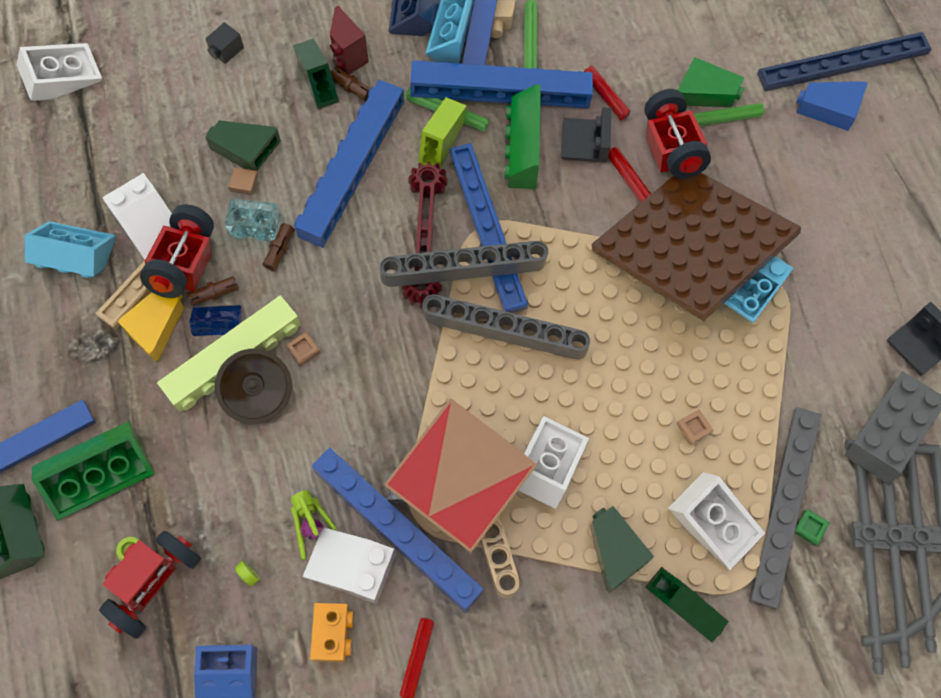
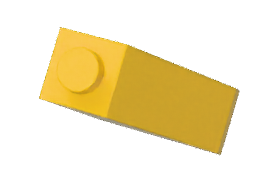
[117,292,185,362]

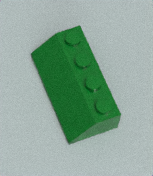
[504,84,541,189]
[31,421,154,521]

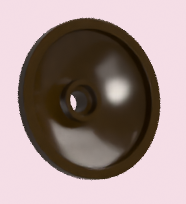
[215,348,292,424]

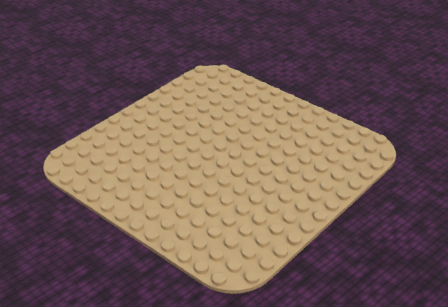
[408,220,791,595]

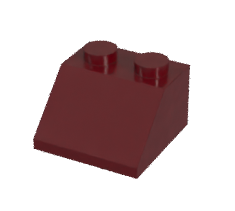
[330,5,369,75]

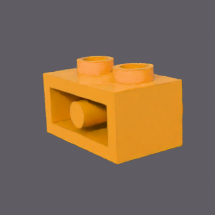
[310,603,354,663]

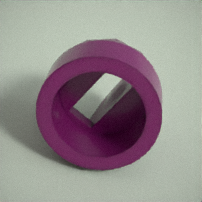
[300,518,324,540]

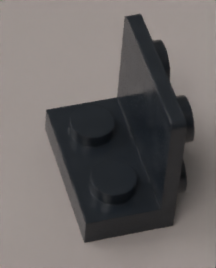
[561,107,612,162]
[887,301,941,376]

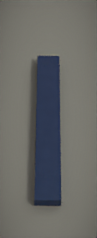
[757,32,932,91]

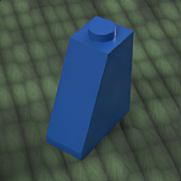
[796,81,868,131]

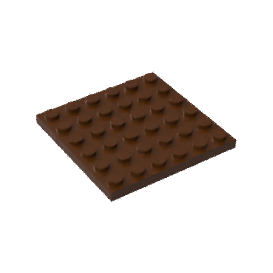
[591,173,801,321]

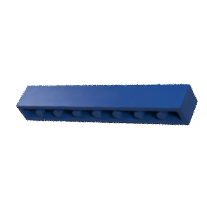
[410,60,593,108]
[294,80,405,248]
[311,447,484,613]

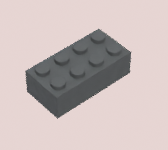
[844,371,941,485]

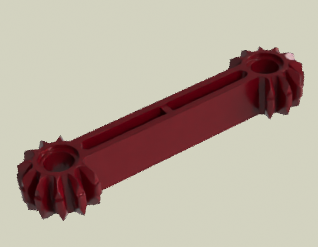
[401,161,448,308]

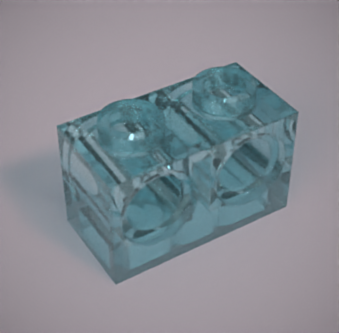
[225,199,281,241]

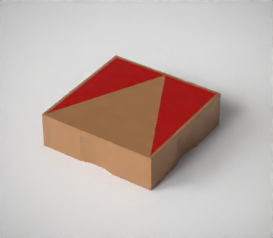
[384,398,538,552]

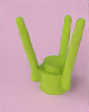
[290,490,337,560]

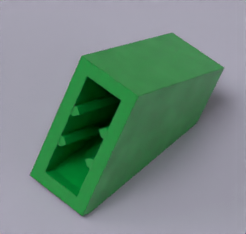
[678,57,745,107]

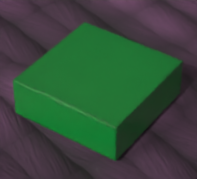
[795,509,830,546]

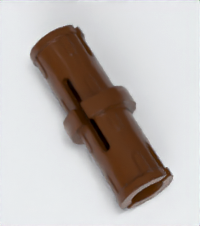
[331,66,371,102]
[262,223,295,271]
[187,276,239,306]

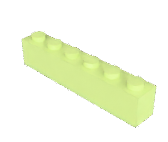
[157,295,301,413]

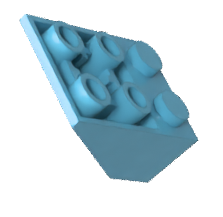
[724,256,793,323]

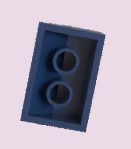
[388,0,440,36]

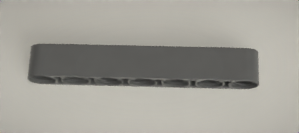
[380,241,548,287]
[423,294,590,359]

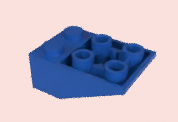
[194,645,258,698]

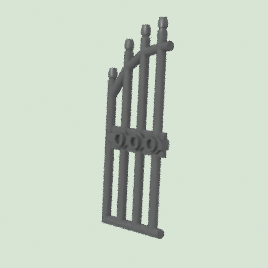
[844,439,941,675]

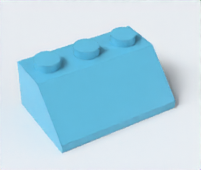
[425,0,474,64]
[25,221,116,278]

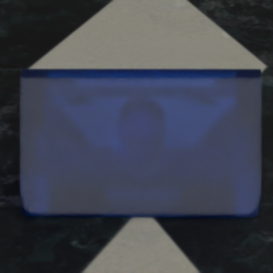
[189,305,242,336]

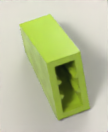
[418,97,466,169]

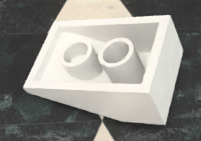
[17,43,102,101]
[102,173,172,259]
[518,416,589,509]
[668,472,765,570]
[303,528,396,604]

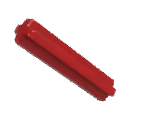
[584,66,630,120]
[608,147,651,203]
[399,618,434,698]

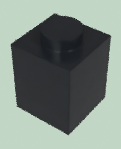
[205,22,244,64]

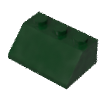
[0,484,45,579]

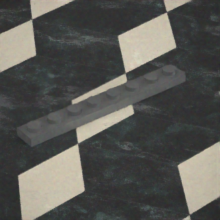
[749,407,821,610]

